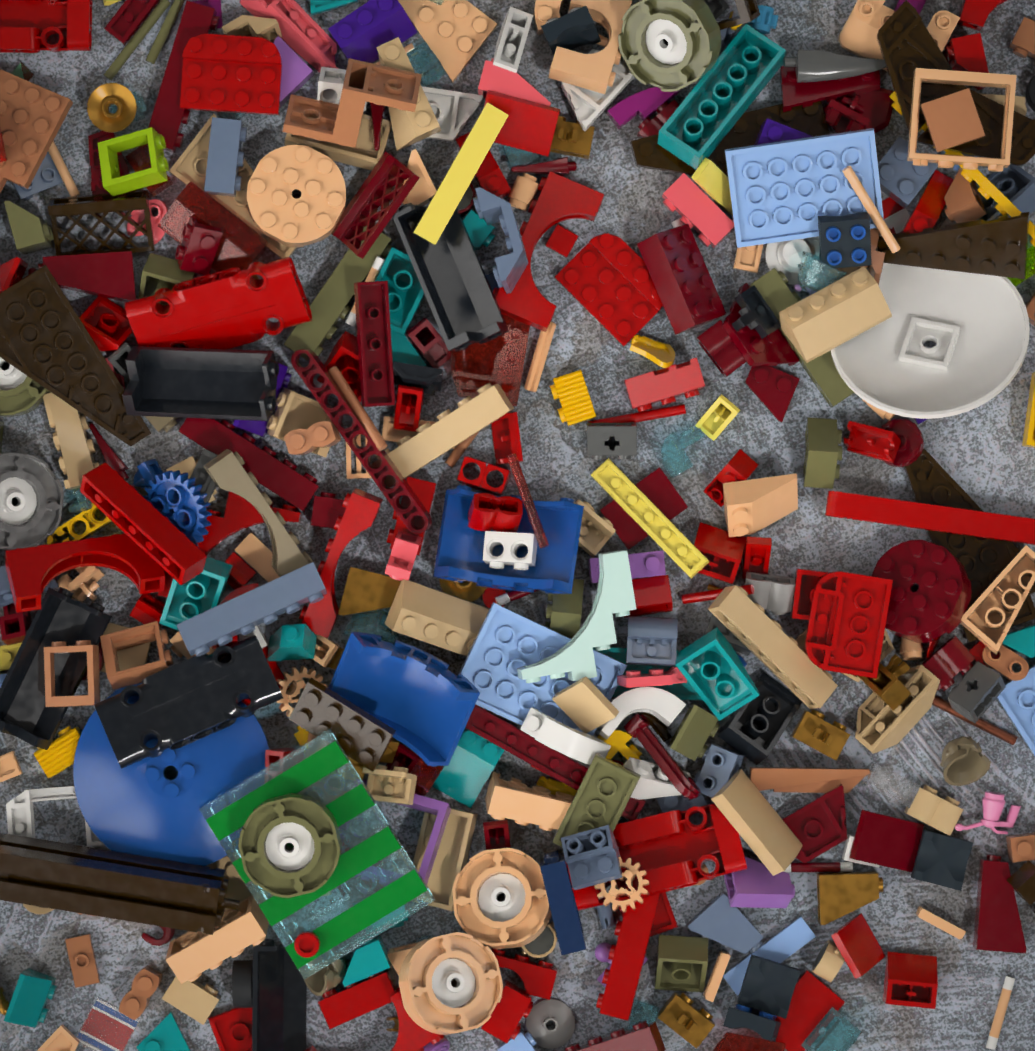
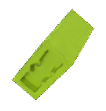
[98,127,169,196]

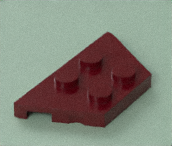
[722,283,800,366]
[782,784,848,863]

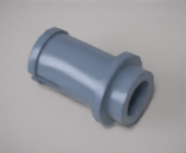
[594,903,617,929]

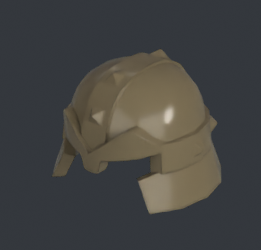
[940,736,991,786]
[300,948,346,996]

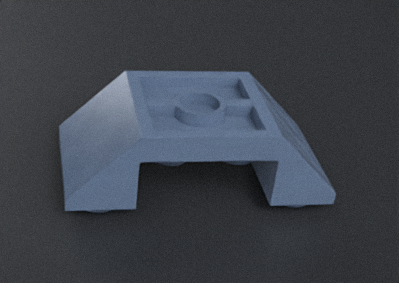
[473,187,529,294]

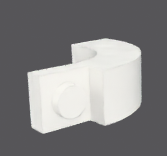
[599,687,686,740]
[520,707,611,765]

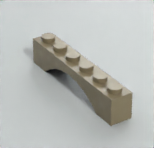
[203,449,313,577]

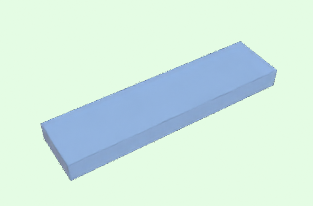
[723,916,816,996]

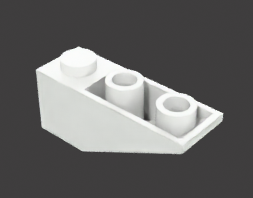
[623,757,691,800]

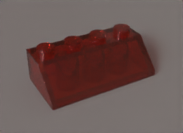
[158,181,268,272]

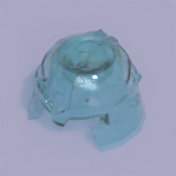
[797,251,847,294]

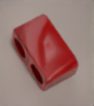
[457,456,512,496]

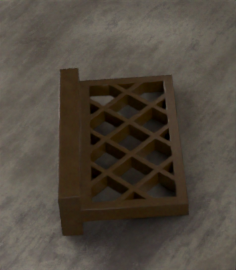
[47,190,155,256]

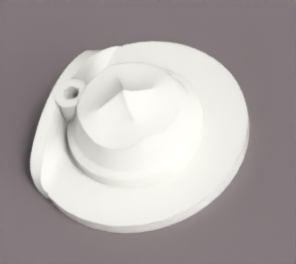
[765,236,822,285]

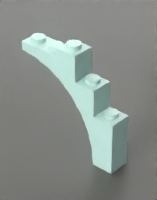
[517,550,636,683]

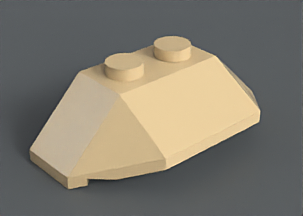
[855,665,940,754]

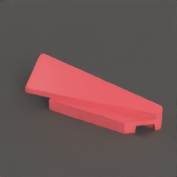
[240,0,339,73]

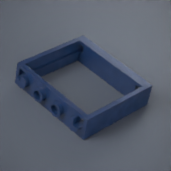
[540,850,586,955]

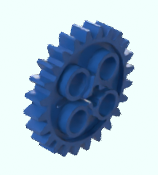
[143,470,212,546]

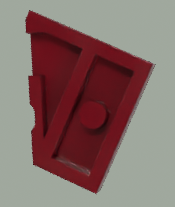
[745,364,800,423]

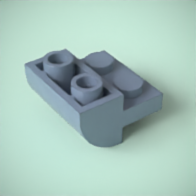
[626,616,678,666]
[561,825,623,890]

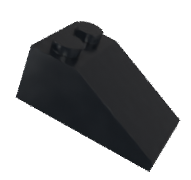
[718,672,802,765]

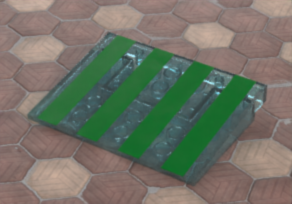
[199,729,435,980]

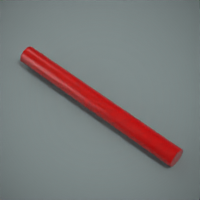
[588,404,686,423]

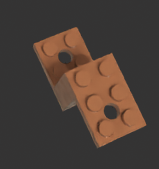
[282,58,422,148]

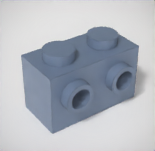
[694,744,745,798]

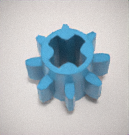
[747,5,779,34]

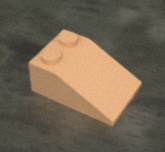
[723,473,798,537]

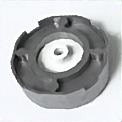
[0,452,64,550]

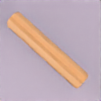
[524,322,556,392]

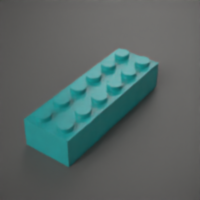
[657,24,786,170]

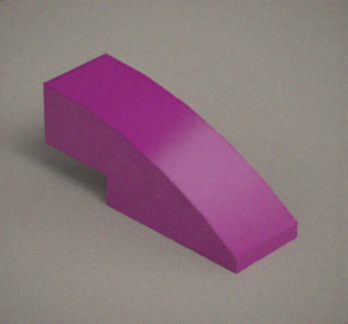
[607,87,683,129]

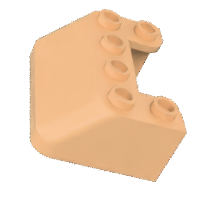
[839,0,960,72]

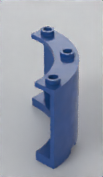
[433,485,584,594]
[328,632,480,767]

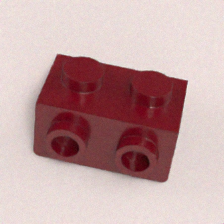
[175,216,223,275]

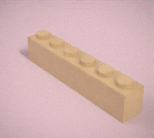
[372,383,514,488]
[708,585,838,709]

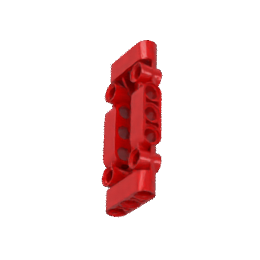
[0,0,93,53]
[125,256,312,349]
[566,803,748,911]

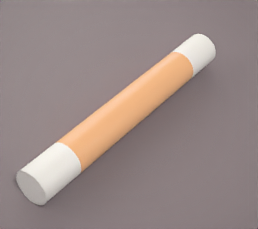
[345,256,385,327]
[986,976,1015,1050]

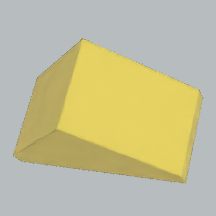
[695,394,740,441]

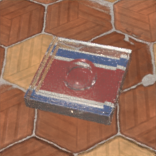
[76,996,141,1051]

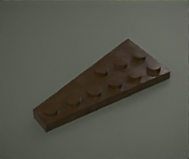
[878,212,1030,279]

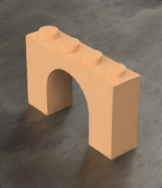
[548,0,633,94]

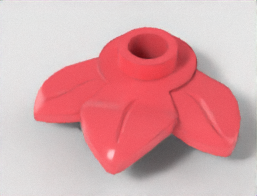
[127,199,168,244]

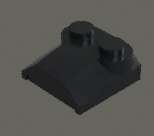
[393,362,444,396]

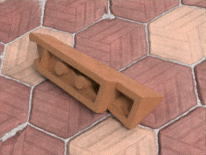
[749,767,870,793]

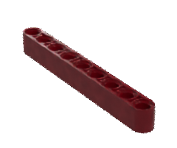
[291,349,432,534]

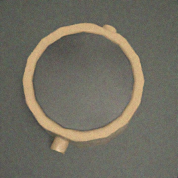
[521,921,557,958]
[811,940,845,982]

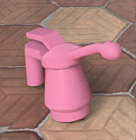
[955,791,1021,835]

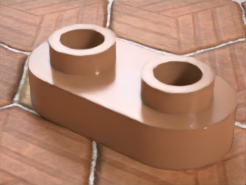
[982,645,1029,681]

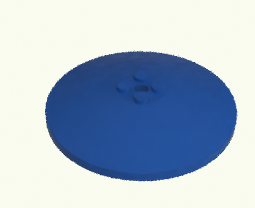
[73,683,270,866]

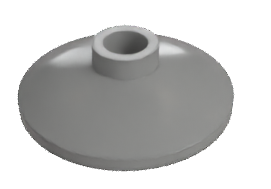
[526,999,575,1049]

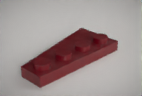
[780,66,880,112]

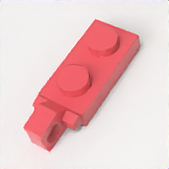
[617,666,687,688]

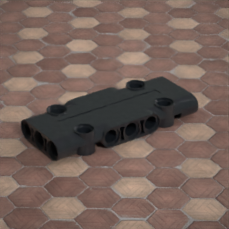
[94,635,283,769]

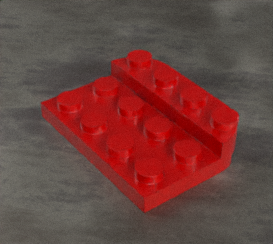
[180,34,282,116]
[554,233,663,347]
[805,571,893,679]

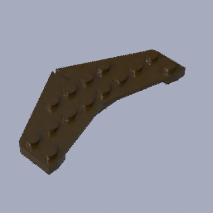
[877,0,1035,166]

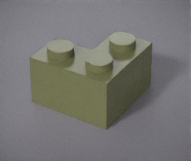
[803,417,843,489]
[545,579,584,639]

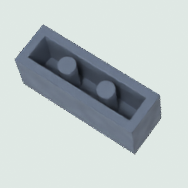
[204,117,247,197]

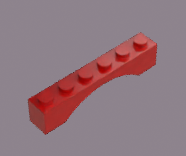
[299,488,383,638]

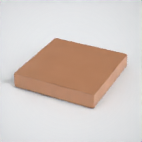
[921,88,985,153]

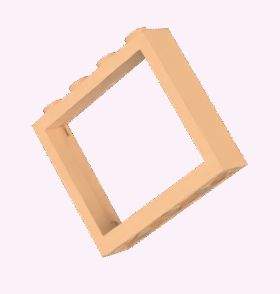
[907,68,1016,172]

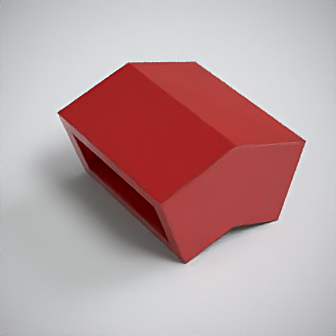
[224,552,257,590]
[130,593,165,626]

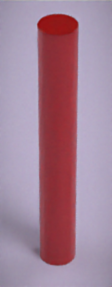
[682,584,754,604]

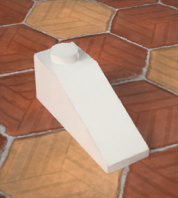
[493,7,533,73]

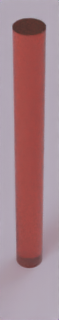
[507,453,549,549]

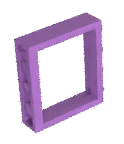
[338,779,451,887]

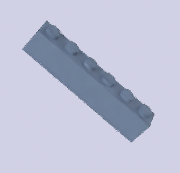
[177,562,327,657]

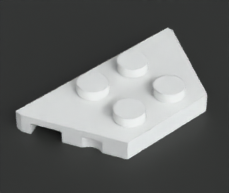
[561,49,634,131]
[422,87,483,142]

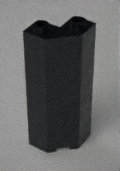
[393,197,509,352]
[122,346,279,421]
[0,587,112,750]
[252,937,307,1051]

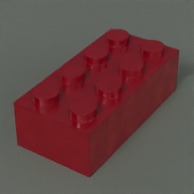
[637,224,726,335]

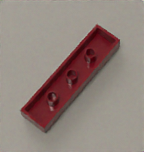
[354,281,395,407]

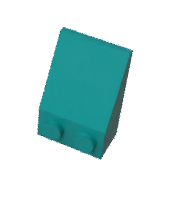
[375,247,425,335]
[159,556,233,631]
[675,627,760,721]
[428,728,504,808]

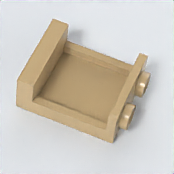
[267,389,332,458]

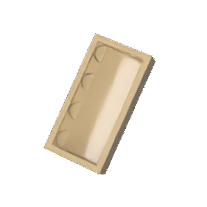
[285,114,392,171]
[711,769,803,876]
[411,808,478,911]

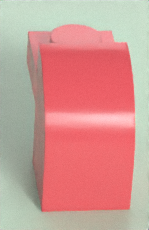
[385,530,422,581]

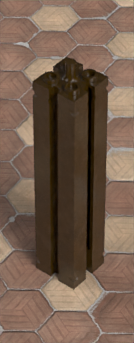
[0,833,240,935]

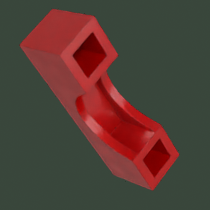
[491,948,557,1000]

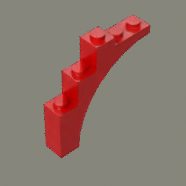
[158,491,302,597]

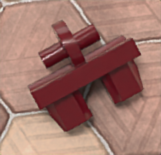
[824,94,870,132]

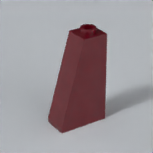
[38,251,136,302]
[973,855,1026,954]

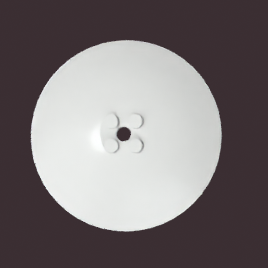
[831,263,1030,419]

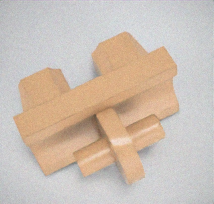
[57,566,104,601]

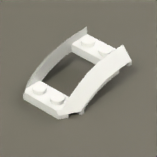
[6,786,111,851]

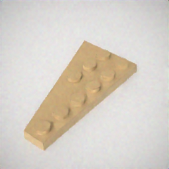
[169,114,297,259]

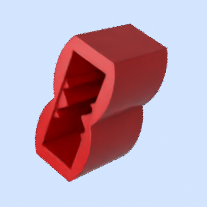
[468,493,523,533]

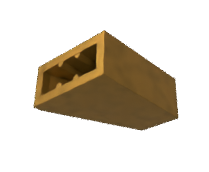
[338,567,401,616]
[817,872,883,925]

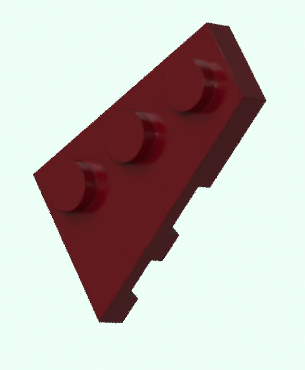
[88,131,137,195]

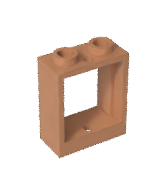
[100,621,173,690]
[44,640,100,707]

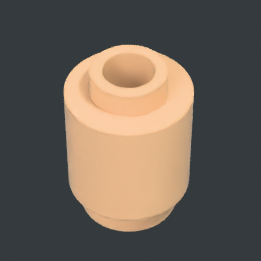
[508,173,539,211]

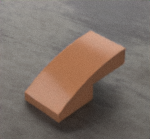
[868,228,885,285]

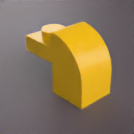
[597,729,642,760]

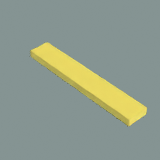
[413,103,509,245]
[591,458,709,579]

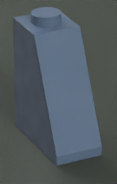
[686,892,764,954]

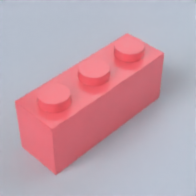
[662,173,734,248]

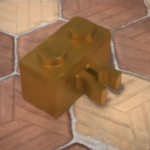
[550,116,595,159]
[857,654,911,711]
[791,709,850,760]
[657,992,715,1049]

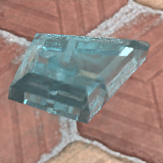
[68,487,94,513]

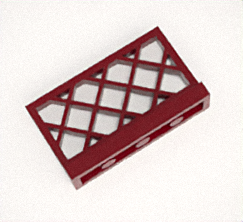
[331,151,420,259]

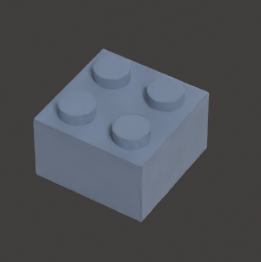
[878,136,938,209]

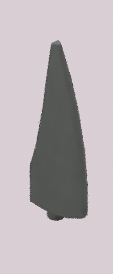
[784,50,886,83]

